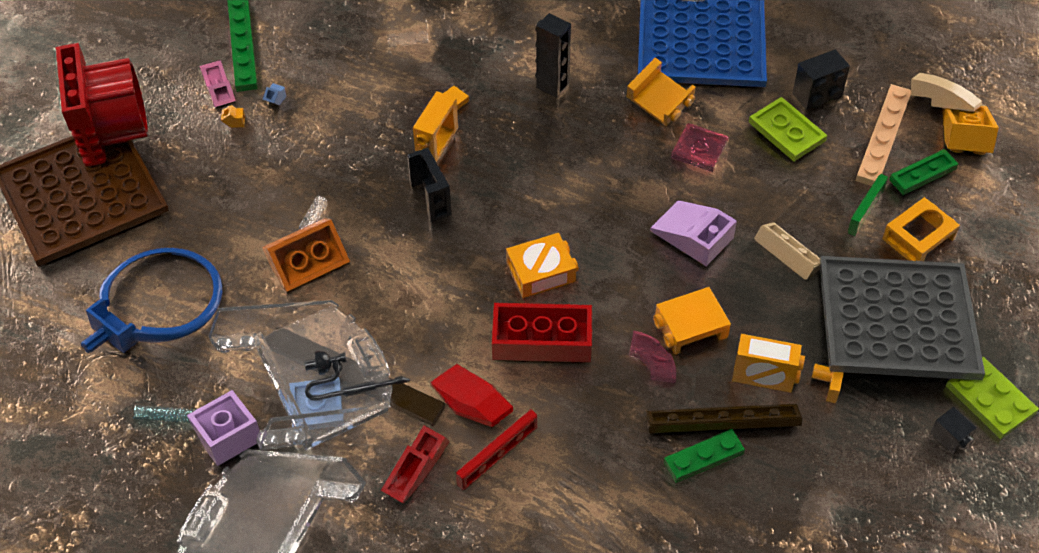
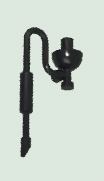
[304,351,410,401]

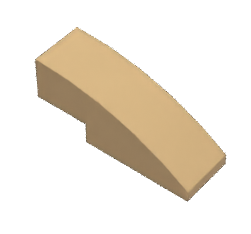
[911,73,982,112]

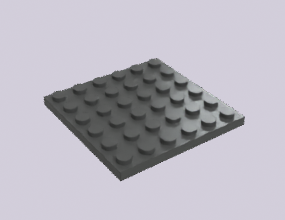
[820,256,985,380]

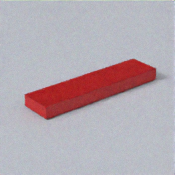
[456,409,537,490]

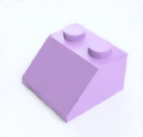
[187,390,263,466]

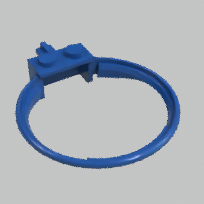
[81,248,223,354]

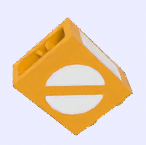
[506,233,579,298]
[732,334,805,393]

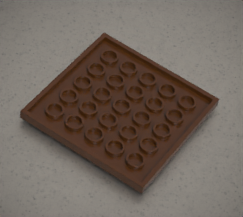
[0,136,169,266]

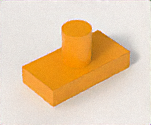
[812,364,844,403]

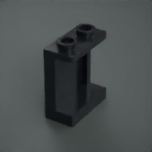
[407,148,452,222]

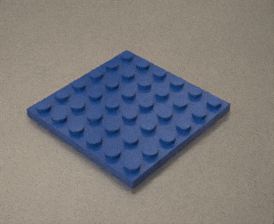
[638,0,767,87]

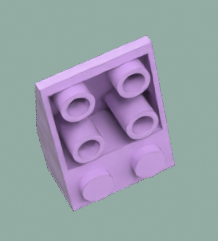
[650,200,737,266]

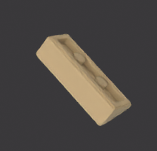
[754,222,820,280]

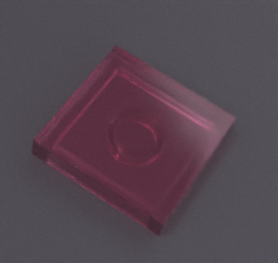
[671,123,729,172]

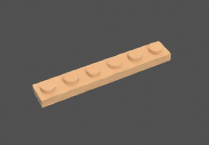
[856,84,911,186]

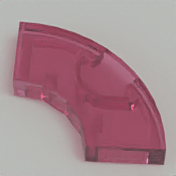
[630,331,676,383]

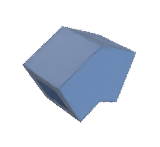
[263,83,286,105]

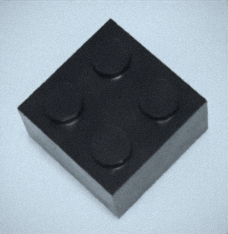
[792,49,850,110]

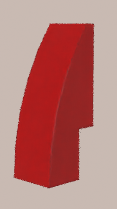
[381,425,450,504]

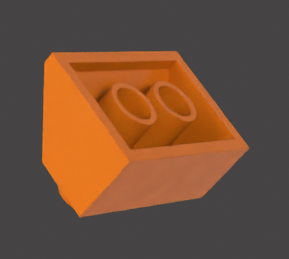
[262,218,350,292]

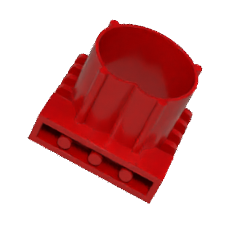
[56,43,148,166]

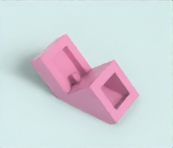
[199,60,236,107]

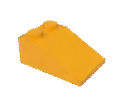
[942,106,999,155]

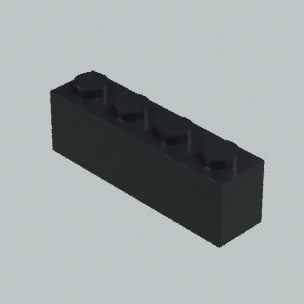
[535,13,571,98]

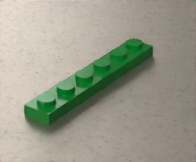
[227,0,258,92]

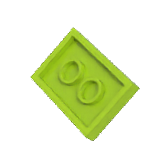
[749,97,828,162]
[946,357,1039,439]

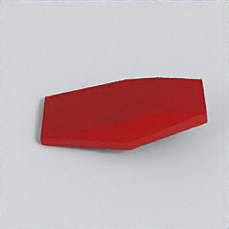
[430,364,513,427]

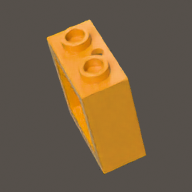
[413,91,458,162]

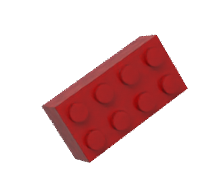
[492,303,592,362]

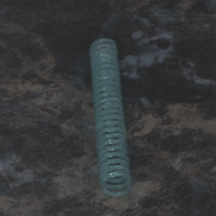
[133,404,197,423]

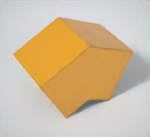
[221,105,245,128]

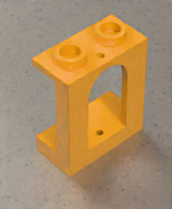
[882,197,960,261]

